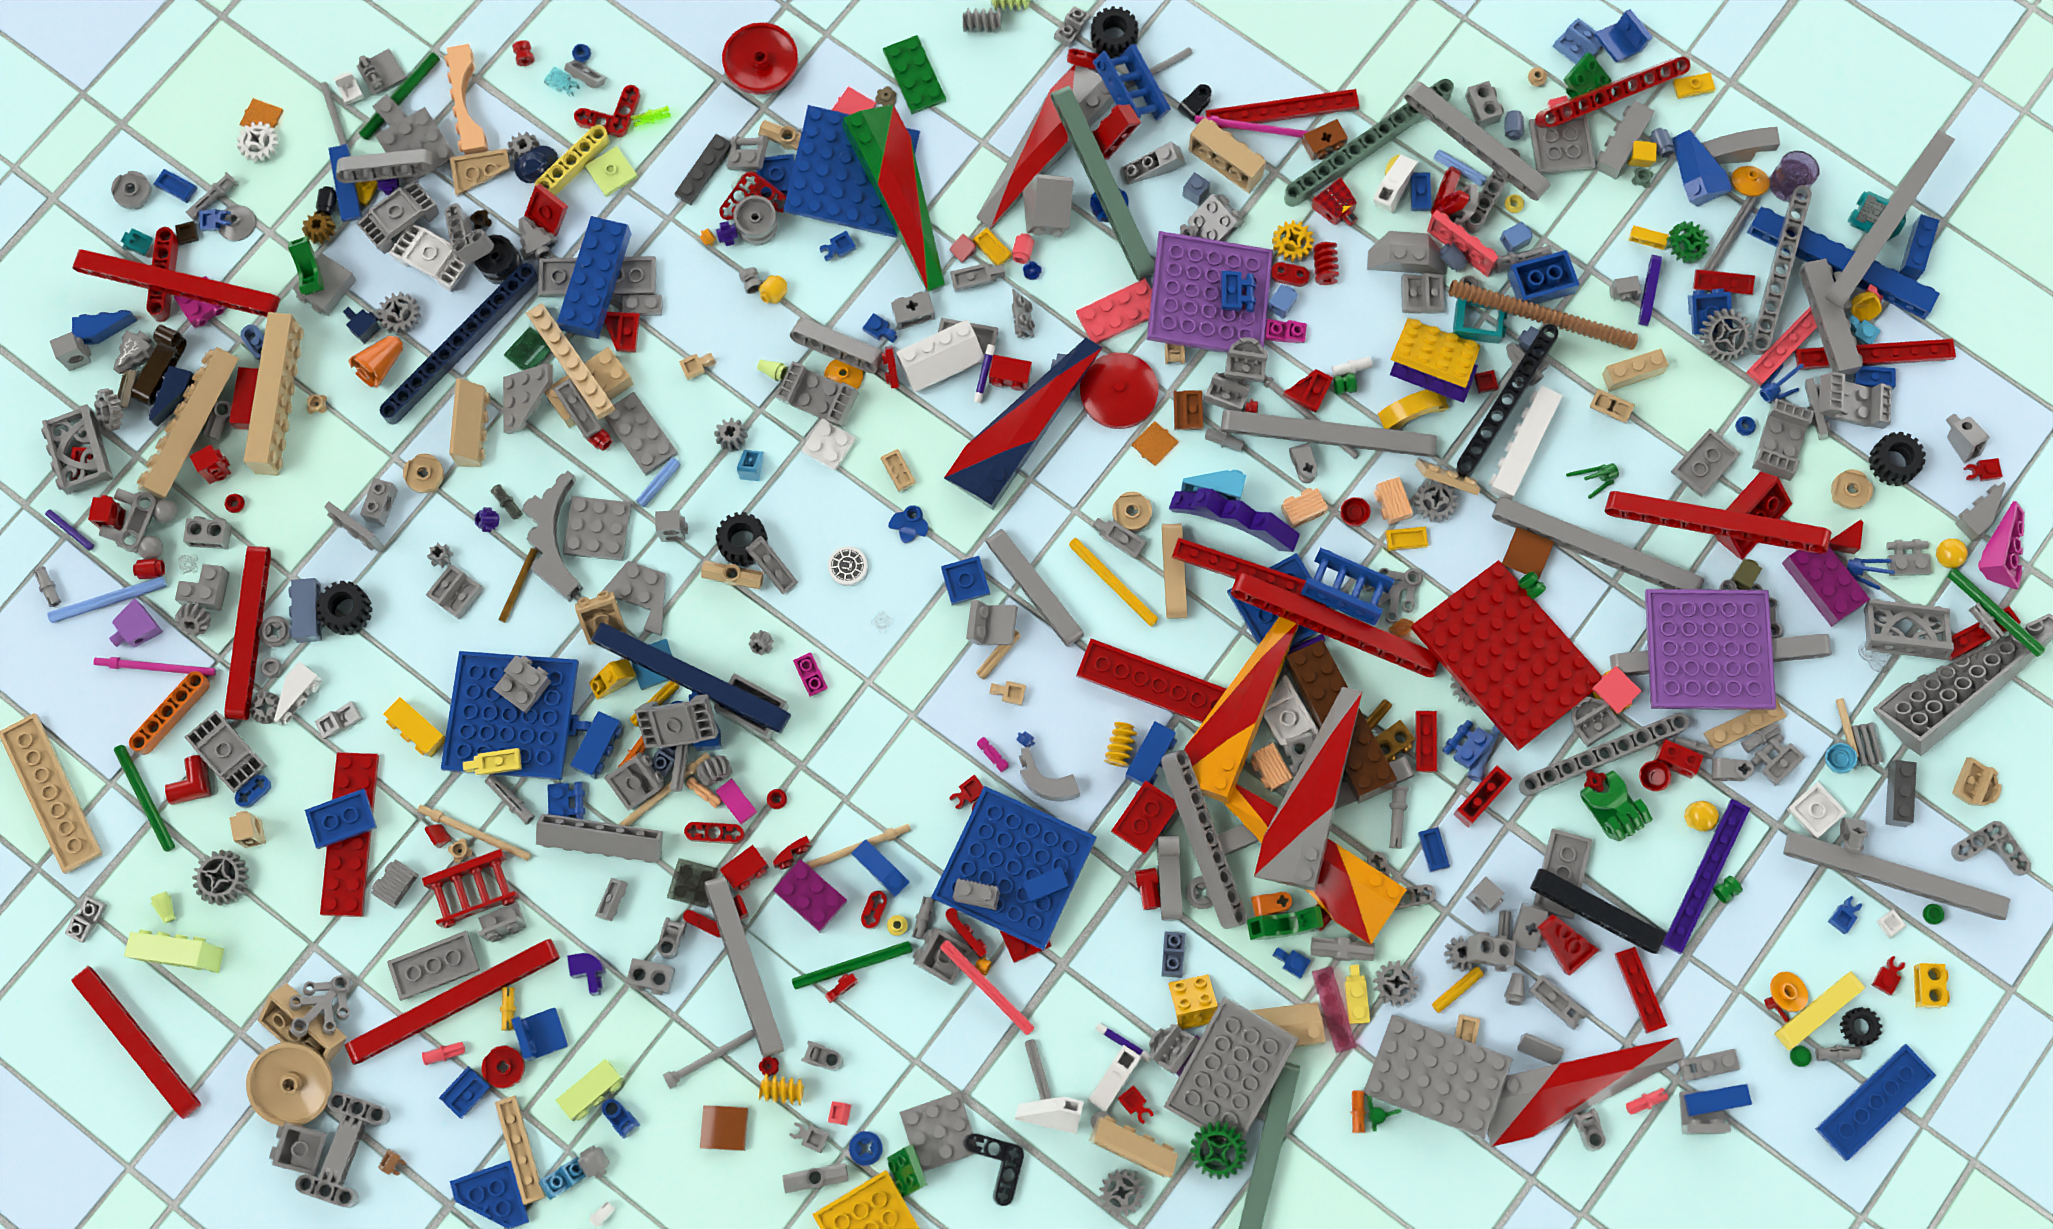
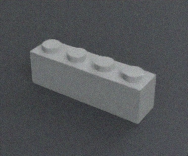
[1595,100,1655,180]

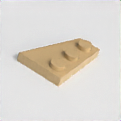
[450,148,511,196]
[1415,458,1481,496]

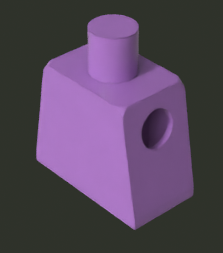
[109,598,163,647]

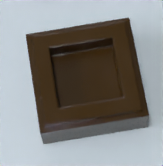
[175,221,199,245]

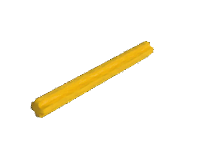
[1069,538,1158,627]

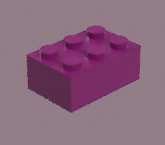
[773,859,847,933]

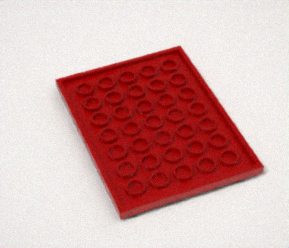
[1410,560,1602,751]

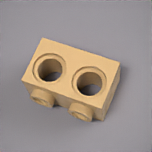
[1589,389,1635,424]

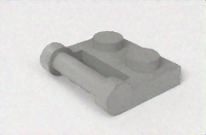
[726,135,769,171]

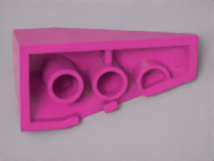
[1978,501,2025,589]

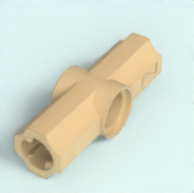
[758,119,801,151]
[701,560,764,590]

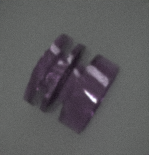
[1769,150,1820,202]

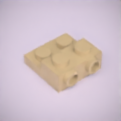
[574,591,627,645]

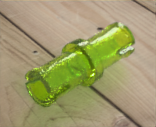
[631,105,671,128]

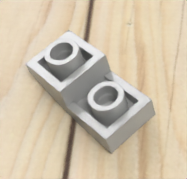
[1053,6,1090,47]
[64,895,107,943]

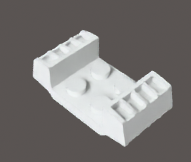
[389,223,471,292]

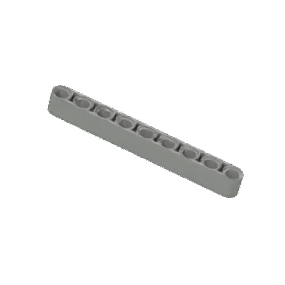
[1404,81,1551,201]
[1749,185,1812,355]
[1519,712,1689,796]
[1161,750,1247,930]
[704,876,784,1058]

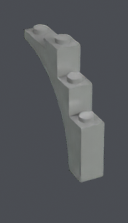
[522,470,583,603]

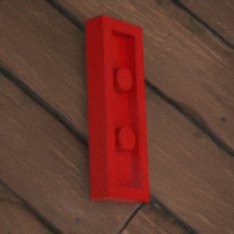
[1692,269,1755,295]
[1415,711,1437,773]

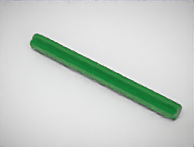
[359,52,440,140]
[1948,568,2046,657]
[113,744,175,852]
[792,941,912,990]

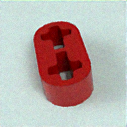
[1067,48,1100,70]
[861,890,887,930]

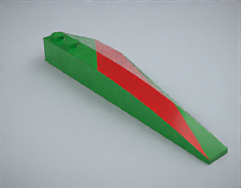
[842,104,945,292]

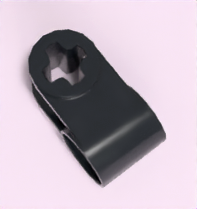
[1177,84,1212,122]

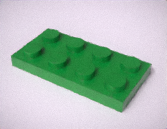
[882,35,946,115]

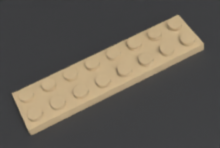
[0,713,103,874]

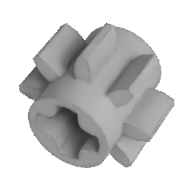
[427,542,454,568]
[748,630,775,656]

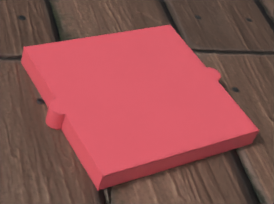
[832,86,876,115]
[1592,666,1641,714]

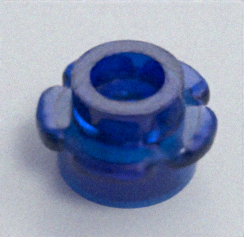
[1023,262,1042,280]

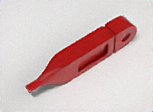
[683,910,721,938]

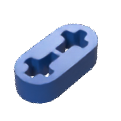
[234,774,271,808]

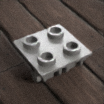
[356,48,407,96]
[1011,289,1035,338]

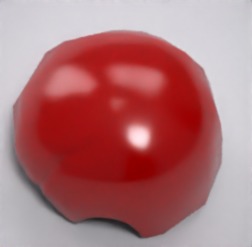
[1341,497,1371,527]
[1639,760,1672,792]

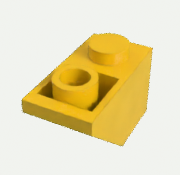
[588,659,636,700]

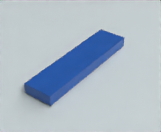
[328,144,362,222]

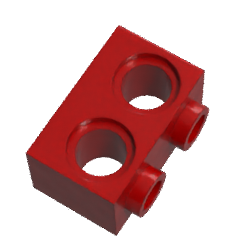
[88,495,126,530]
[1654,739,1704,779]

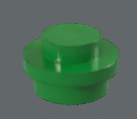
[1922,904,1944,925]
[1790,1046,1812,1067]

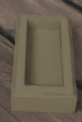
[117,369,137,411]

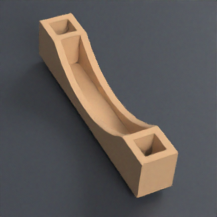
[444,43,489,155]

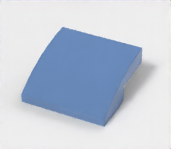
[1552,18,1603,64]

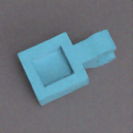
[1848,315,1881,344]

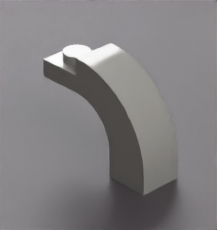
[1019,746,1080,802]

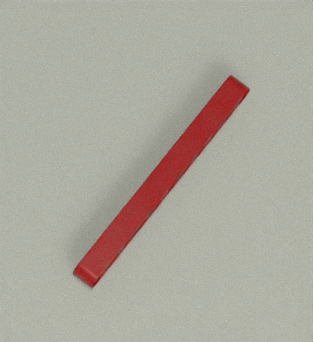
[72,249,281,317]
[1604,491,1832,554]
[1231,573,1440,678]
[344,939,560,1065]

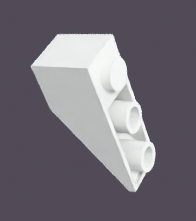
[1373,155,1418,214]
[274,661,323,726]
[1088,1045,1141,1112]
[1014,1097,1084,1134]

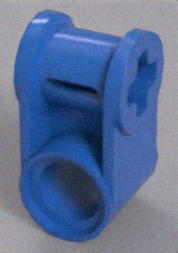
[602,1099,640,1139]

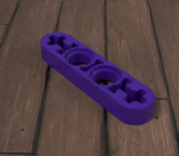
[1637,254,1662,327]

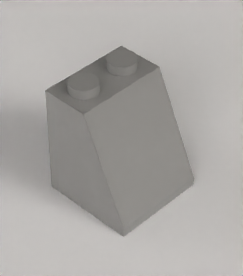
[1023,174,1073,237]

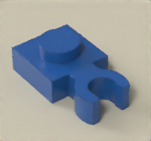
[199,209,231,231]
[819,230,856,261]
[1827,896,1862,935]

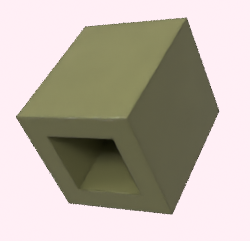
[1730,558,1762,590]

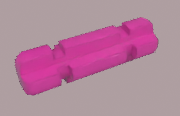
[977,737,1009,772]

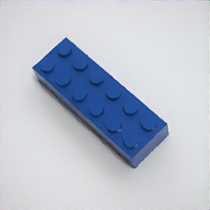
[557,216,632,340]

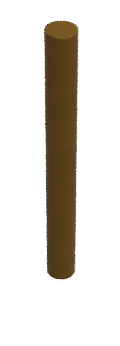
[498,548,538,623]

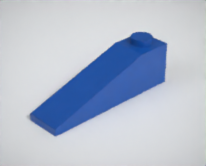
[1672,129,1733,207]

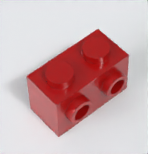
[189,444,231,485]

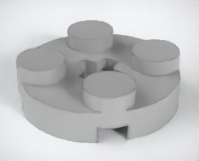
[111,171,152,210]

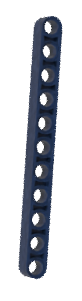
[379,263,538,424]
[591,622,791,734]

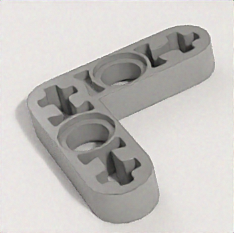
[1951,821,2031,876]
[1367,851,1436,910]

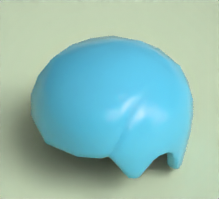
[1825,743,1857,774]

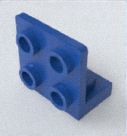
[1594,9,1653,63]
[511,1007,568,1061]

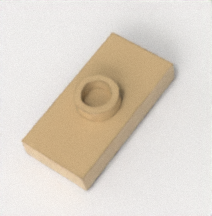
[880,448,916,492]

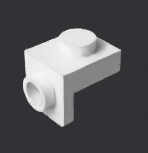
[334,71,364,106]

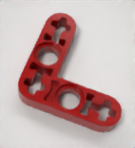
[574,84,641,138]
[1431,166,1469,216]
[719,171,787,220]

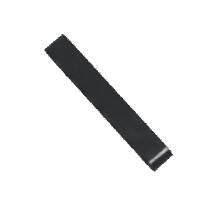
[1530,868,1666,954]

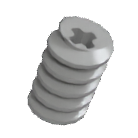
[963,7,1001,32]

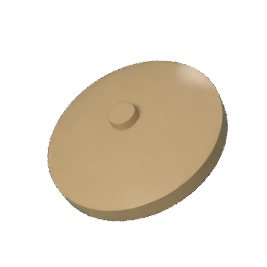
[246,1041,333,1126]

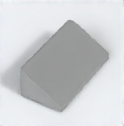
[1517,1033,1565,1065]

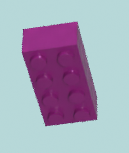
[1782,547,1870,627]

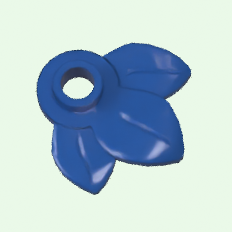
[888,505,928,543]

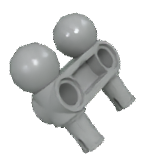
[98,488,178,559]

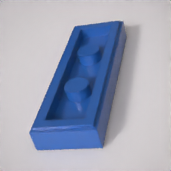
[1683,1084,1752,1117]

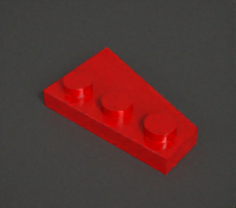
[1537,914,1599,976]

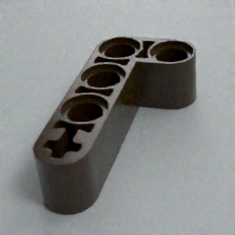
[131,324,187,406]

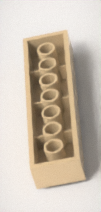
[243,312,304,476]
[136,347,239,500]

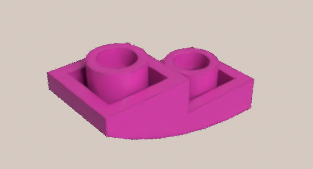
[1265,319,1307,343]
[792,652,828,697]
[716,778,757,825]

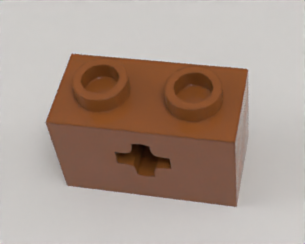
[1301,119,1348,161]

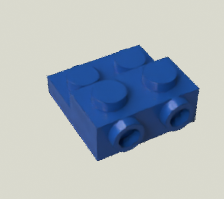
[1688,288,1733,335]

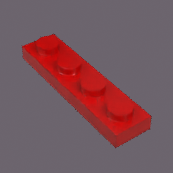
[1948,606,2021,661]
[1614,947,1668,1034]

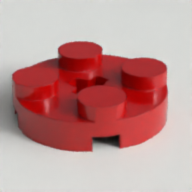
[481,1046,525,1089]

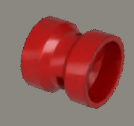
[512,40,535,66]

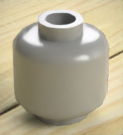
[578,1145,610,1179]

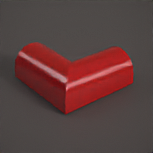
[165,755,212,805]

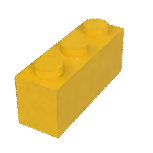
[383,696,445,757]

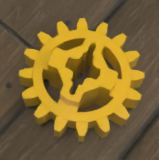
[1272,220,1314,262]

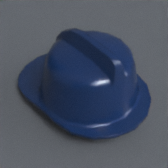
[514,145,559,183]

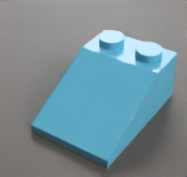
[1181,470,1247,500]

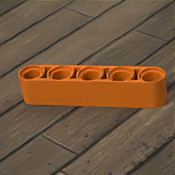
[129,671,210,755]

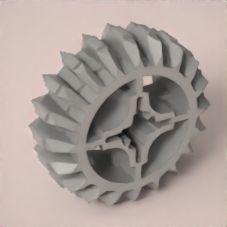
[1699,309,1754,362]
[192,850,250,906]

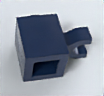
[343,307,381,344]

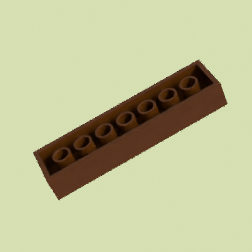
[1285,640,1397,804]

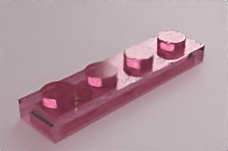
[1311,966,1357,1054]

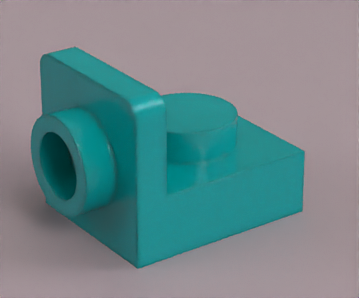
[120,228,154,257]

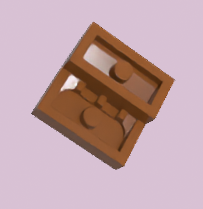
[1502,527,1554,579]
[699,1105,749,1151]

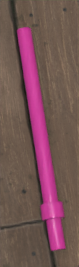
[1194,115,1309,138]
[93,657,216,676]

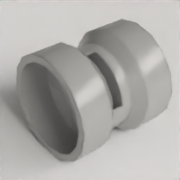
[739,267,762,294]

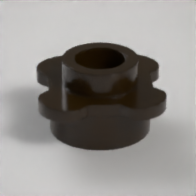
[470,210,492,230]

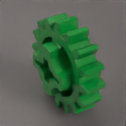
[1666,221,1709,264]

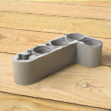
[444,203,494,264]
[1157,836,1183,920]

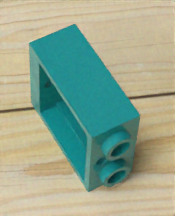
[1452,297,1508,344]

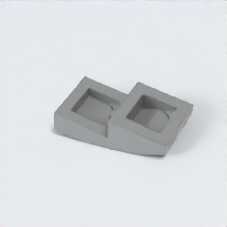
[314,701,364,739]

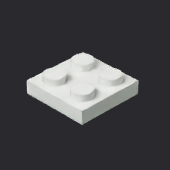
[801,418,856,472]
[1787,782,1847,839]

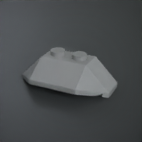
[1367,231,1445,275]

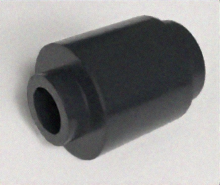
[315,186,337,216]

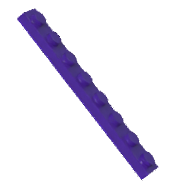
[1662,799,1751,954]

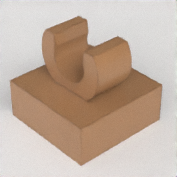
[378,1149,406,1175]

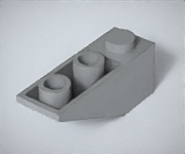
[1122,141,1186,185]
[1955,482,2006,541]

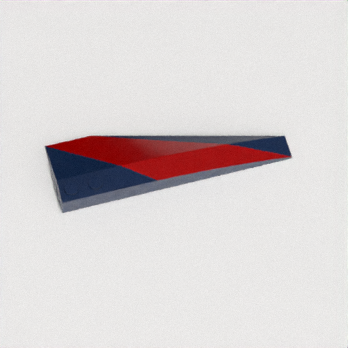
[944,337,1103,510]

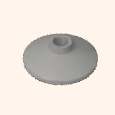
[218,205,256,241]

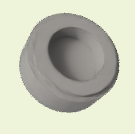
[260,657,283,679]

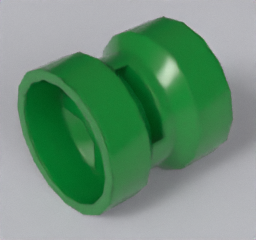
[1333,373,1357,396]
[1518,571,1546,599]
[1713,875,1743,904]

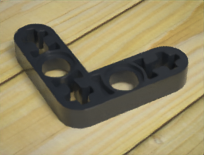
[963,1133,1024,1206]

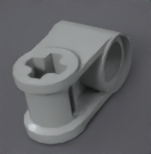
[1289,443,1317,484]
[1712,758,1754,781]
[1840,817,1868,853]
[657,917,687,960]
[801,1041,843,1071]
[1573,1108,1606,1152]

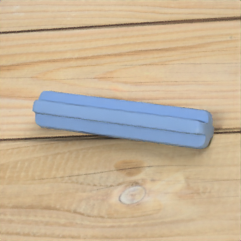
[1434,149,1487,186]
[636,457,680,507]

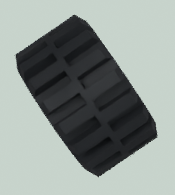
[1091,6,1138,59]
[1868,431,1926,486]
[715,512,768,566]
[316,580,373,635]

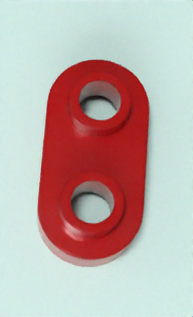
[1271,262,1310,287]

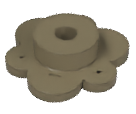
[875,86,897,106]

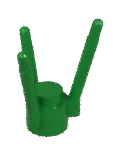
[1566,463,1619,499]
[1367,1095,1402,1132]

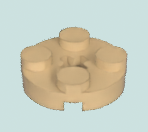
[403,453,444,493]
[1831,469,1873,510]
[1112,491,1152,532]

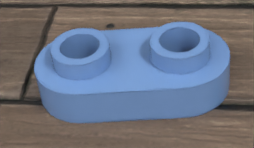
[240,325,264,360]

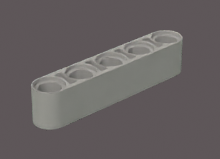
[1464,148,1520,233]
[336,149,432,183]
[789,318,883,374]

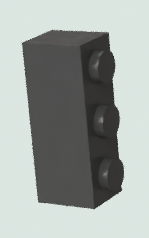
[1885,760,1917,827]

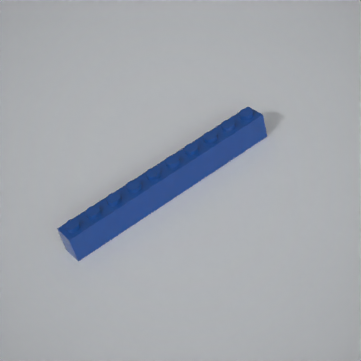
[1746,206,1940,320]

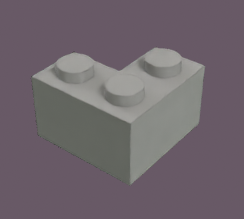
[175,564,230,611]

